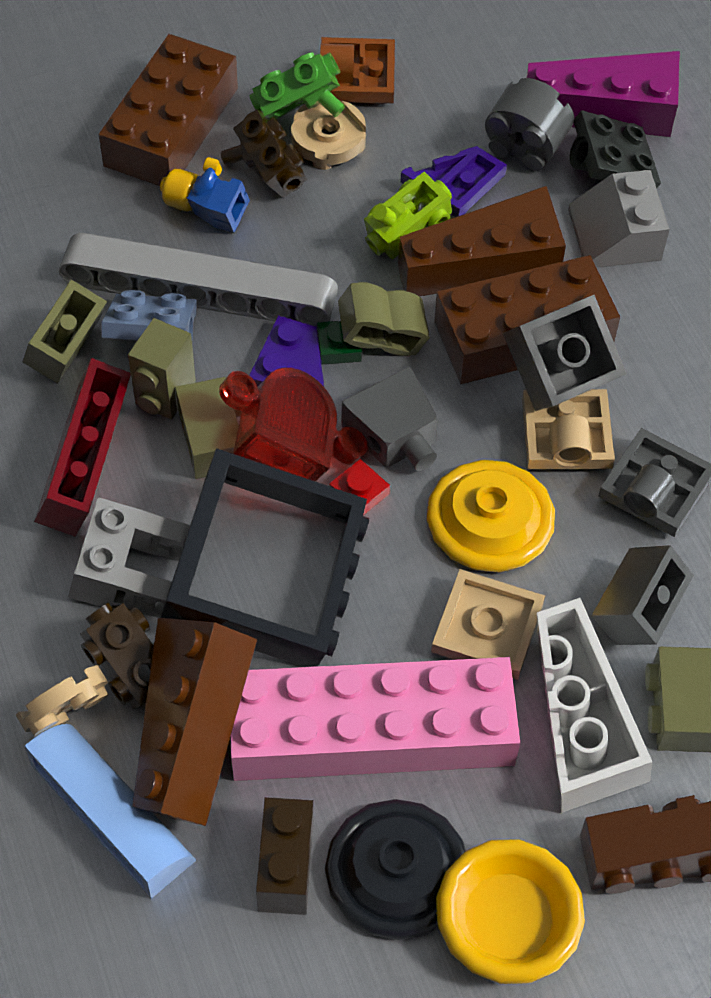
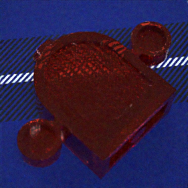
[219,368,368,482]

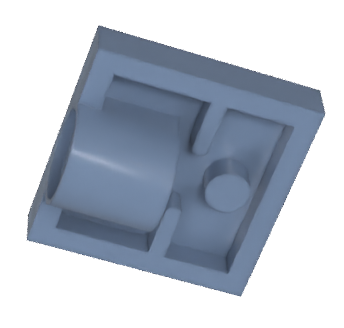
[101,290,197,340]

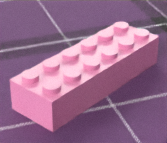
[231,657,520,781]

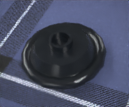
[324,799,466,940]

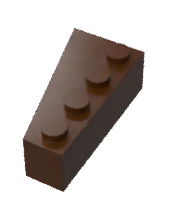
[398,186,566,296]
[132,618,257,826]
[580,795,711,894]

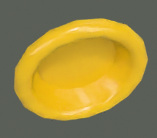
[426,460,555,573]
[436,839,585,984]

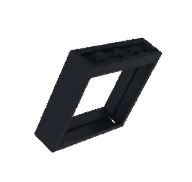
[160,448,369,667]

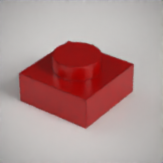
[329,459,390,515]

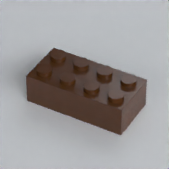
[98,34,238,186]
[434,255,620,385]

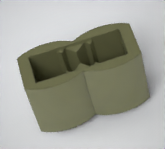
[338,282,430,356]

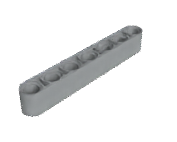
[59,233,338,327]

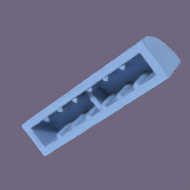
[25,724,196,899]

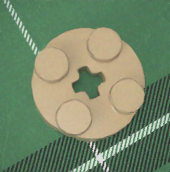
[291,101,366,170]
[16,665,109,736]

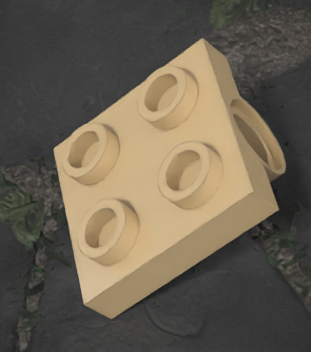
[522,389,615,469]

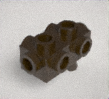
[221,109,307,198]
[80,602,154,709]

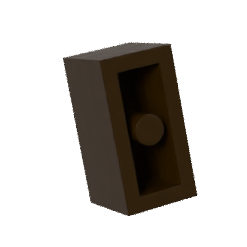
[256,797,314,915]

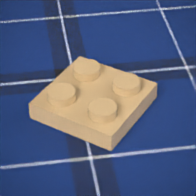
[431,569,545,680]

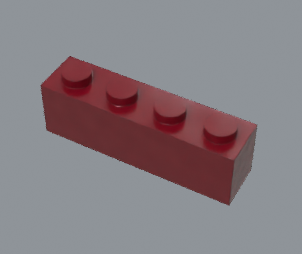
[34,358,131,537]

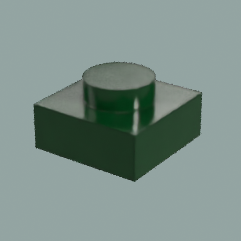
[317,321,362,365]

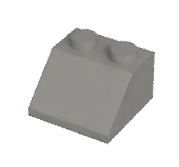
[568,170,670,268]

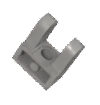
[68,497,190,618]

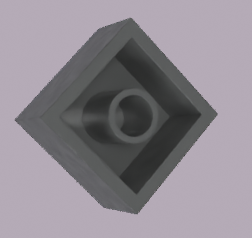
[503,295,627,411]

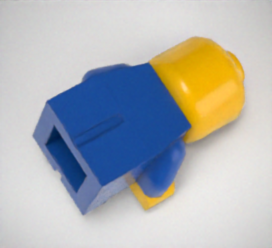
[160,157,250,233]

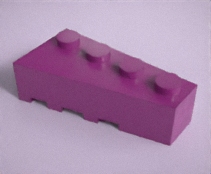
[526,51,680,137]

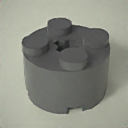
[485,78,574,171]

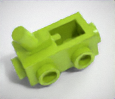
[364,172,452,260]

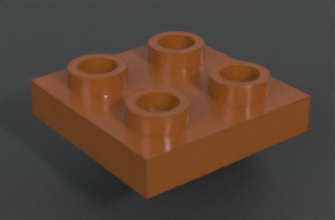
[320,37,395,103]

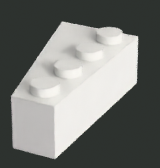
[537,598,652,813]

